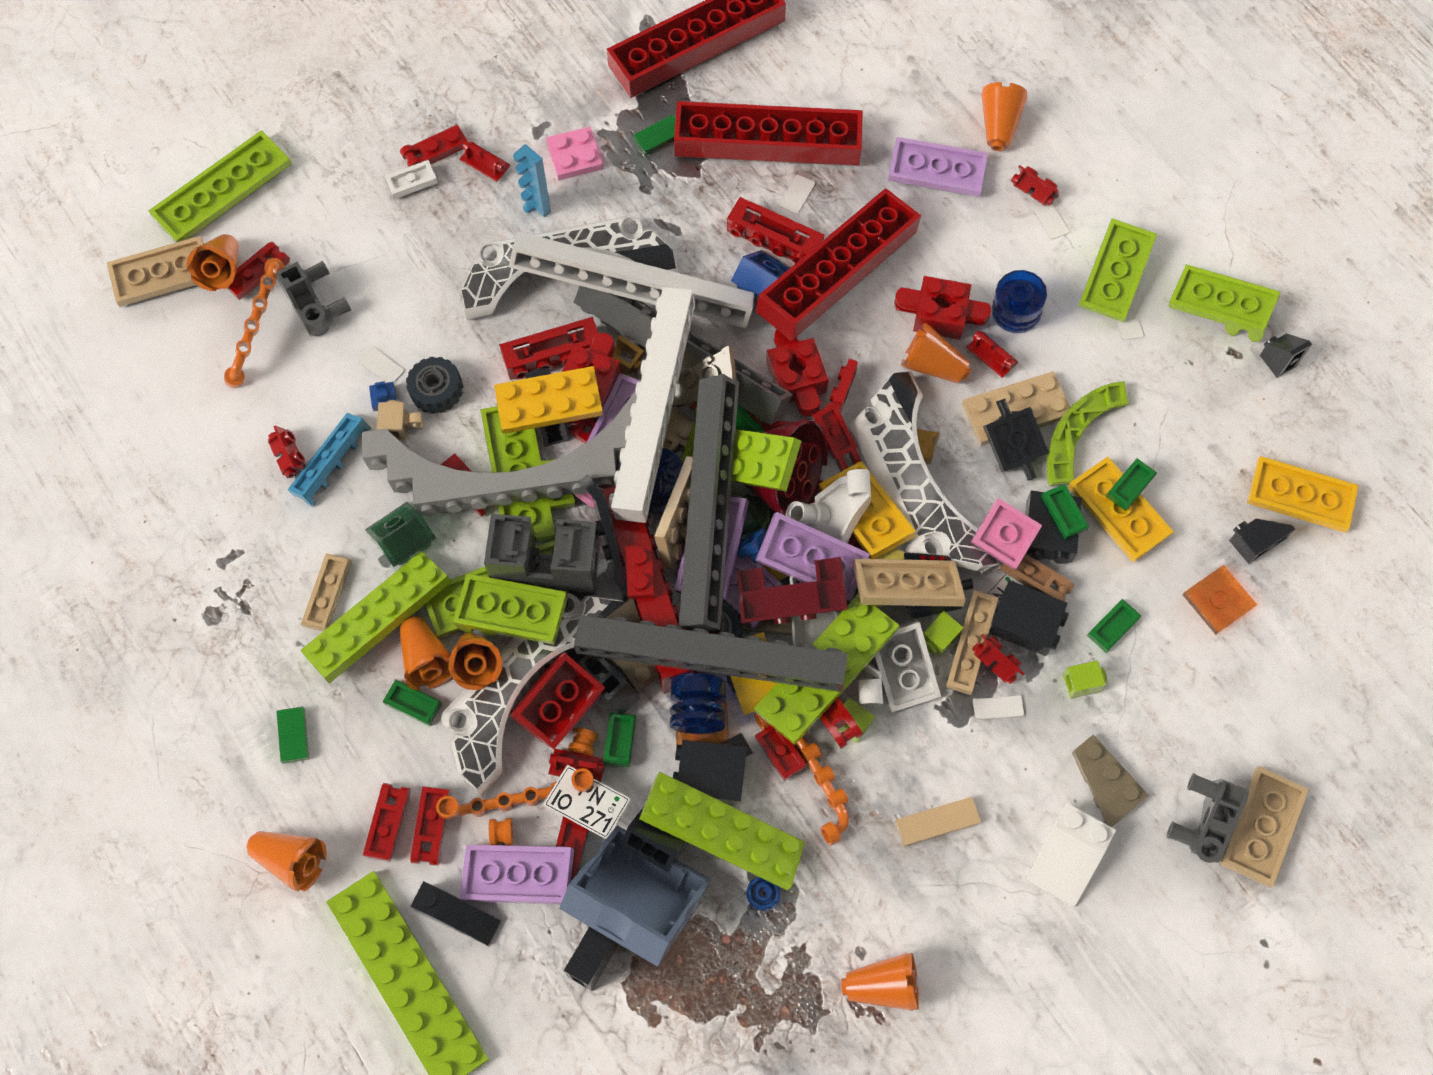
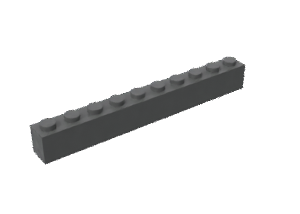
[573,286,792,425]
[679,374,739,632]
[574,613,848,692]

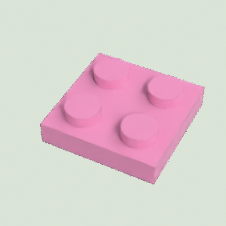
[546,127,603,180]
[970,498,1042,570]

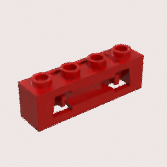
[727,197,825,264]
[499,317,599,380]

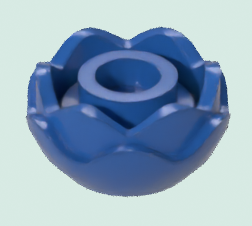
[746,877,781,911]

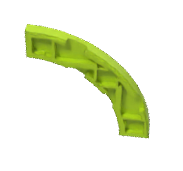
[1047,381,1129,486]

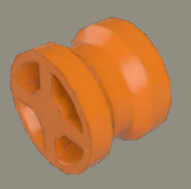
[568,727,599,756]
[489,818,514,846]

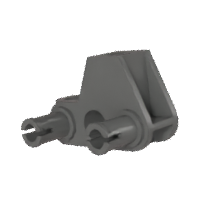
[276,260,351,336]
[1166,773,1249,863]

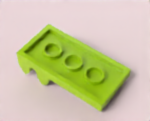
[1078,218,1157,323]
[1169,264,1280,342]
[452,573,568,645]

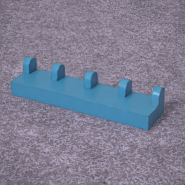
[513,144,551,217]
[288,413,372,507]

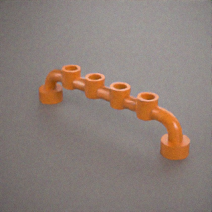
[224,258,284,388]
[753,712,849,846]
[436,768,594,820]

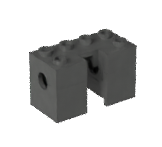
[484,514,600,593]

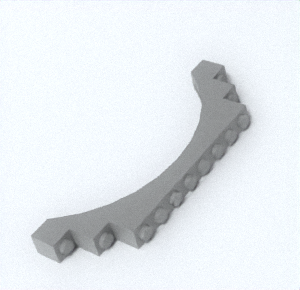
[362,392,637,516]

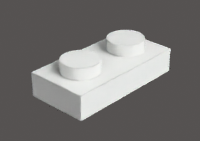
[385,160,438,199]

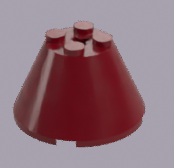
[744,419,828,516]

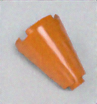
[981,82,1028,151]
[186,234,239,291]
[900,323,972,384]
[400,616,452,690]
[448,632,502,690]
[247,831,327,892]
[841,953,919,1011]

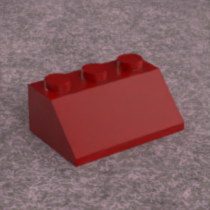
[508,653,605,750]

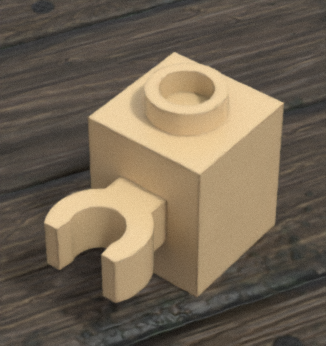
[377,400,424,440]

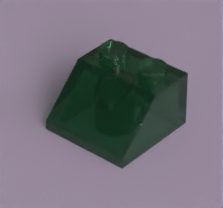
[365,502,436,567]

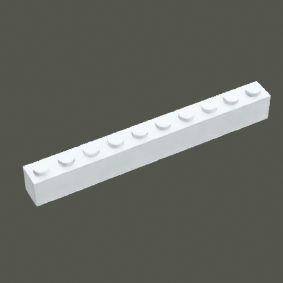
[509,231,754,328]
[609,287,695,523]

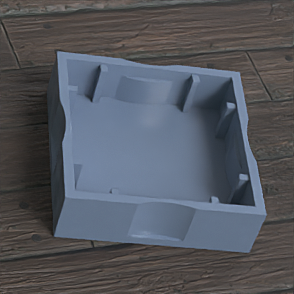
[559,825,712,966]

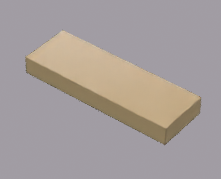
[301,554,352,631]
[895,797,981,847]

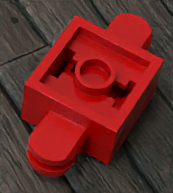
[894,276,991,340]
[766,329,829,417]
[562,333,622,426]

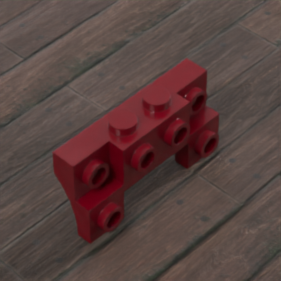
[736,557,848,624]

